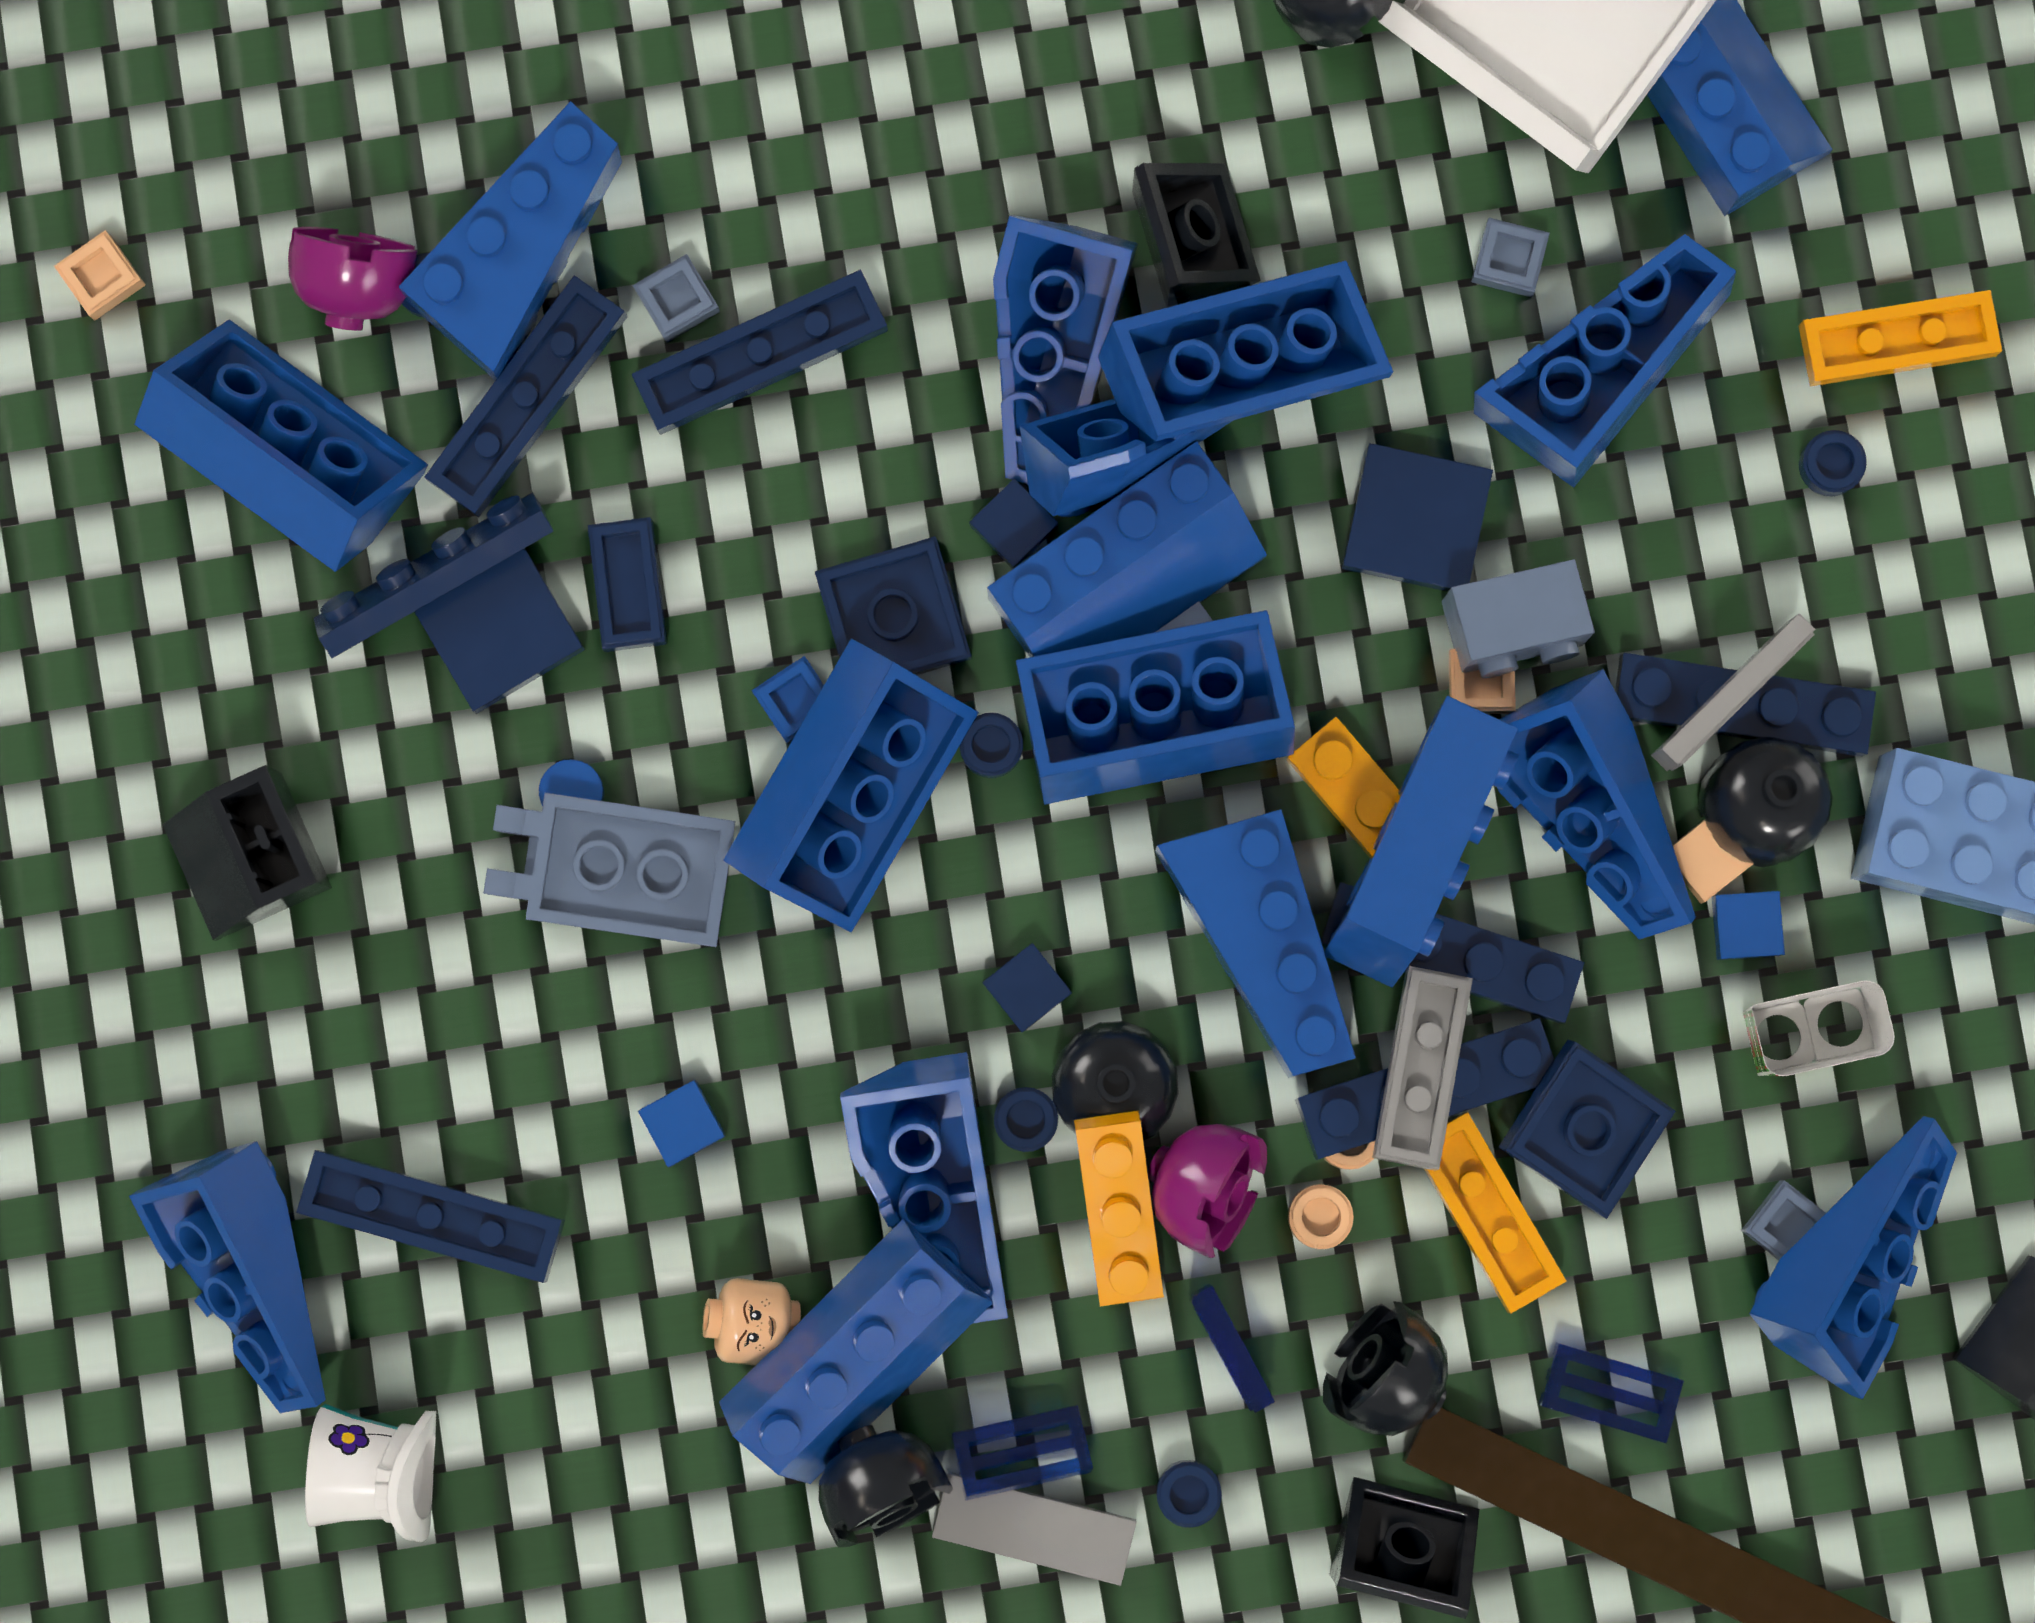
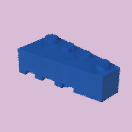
[399,101,622,381]
[1474,234,1736,488]
[1324,696,1519,988]
[1155,809,1356,1078]

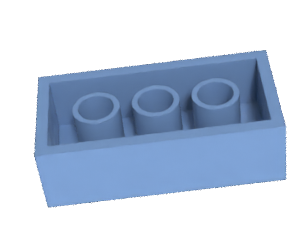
[1851,748,2035,925]

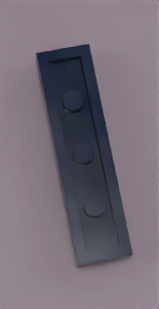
[632,269,888,435]
[424,275,628,518]
[314,492,554,658]
[1615,653,1876,757]
[1320,882,1585,1024]
[1295,1018,1554,1160]
[296,1150,565,1283]

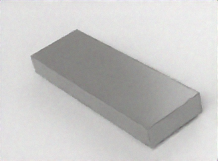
[1651,613,1816,771]
[1372,966,1473,1171]
[932,1471,1137,1586]

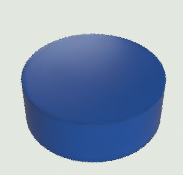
[539,760,604,806]

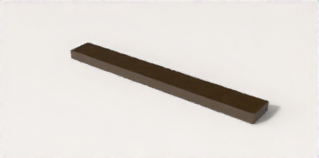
[1403,1408,1896,1623]

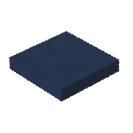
[1342,443,1493,592]
[815,536,972,675]
[414,548,585,714]
[1499,1039,1676,1219]

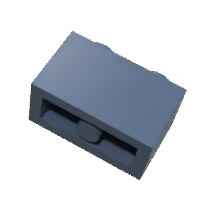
[1442,559,1595,678]

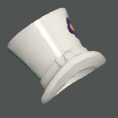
[305,1404,436,1542]

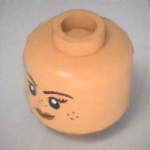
[703,1278,801,1365]

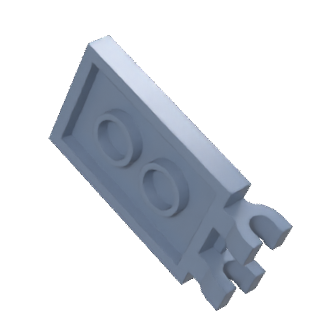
[483,793,736,947]

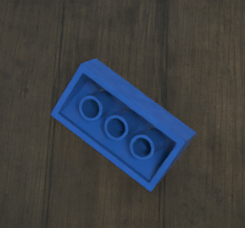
[1647,0,1833,217]
[1098,261,1394,442]
[134,319,428,572]
[987,441,1267,657]
[1016,610,1295,805]
[723,638,979,933]
[719,1218,993,1484]

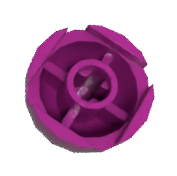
[288,227,417,331]
[1148,1124,1267,1258]

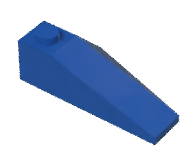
[993,215,1138,484]
[1020,399,1234,517]
[1497,669,1696,940]
[840,1052,1008,1323]
[1749,1116,1957,1400]
[129,1141,326,1413]

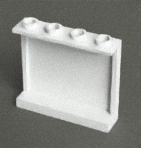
[1378,0,1716,173]

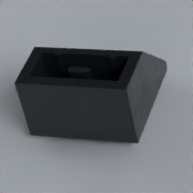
[163,765,332,941]

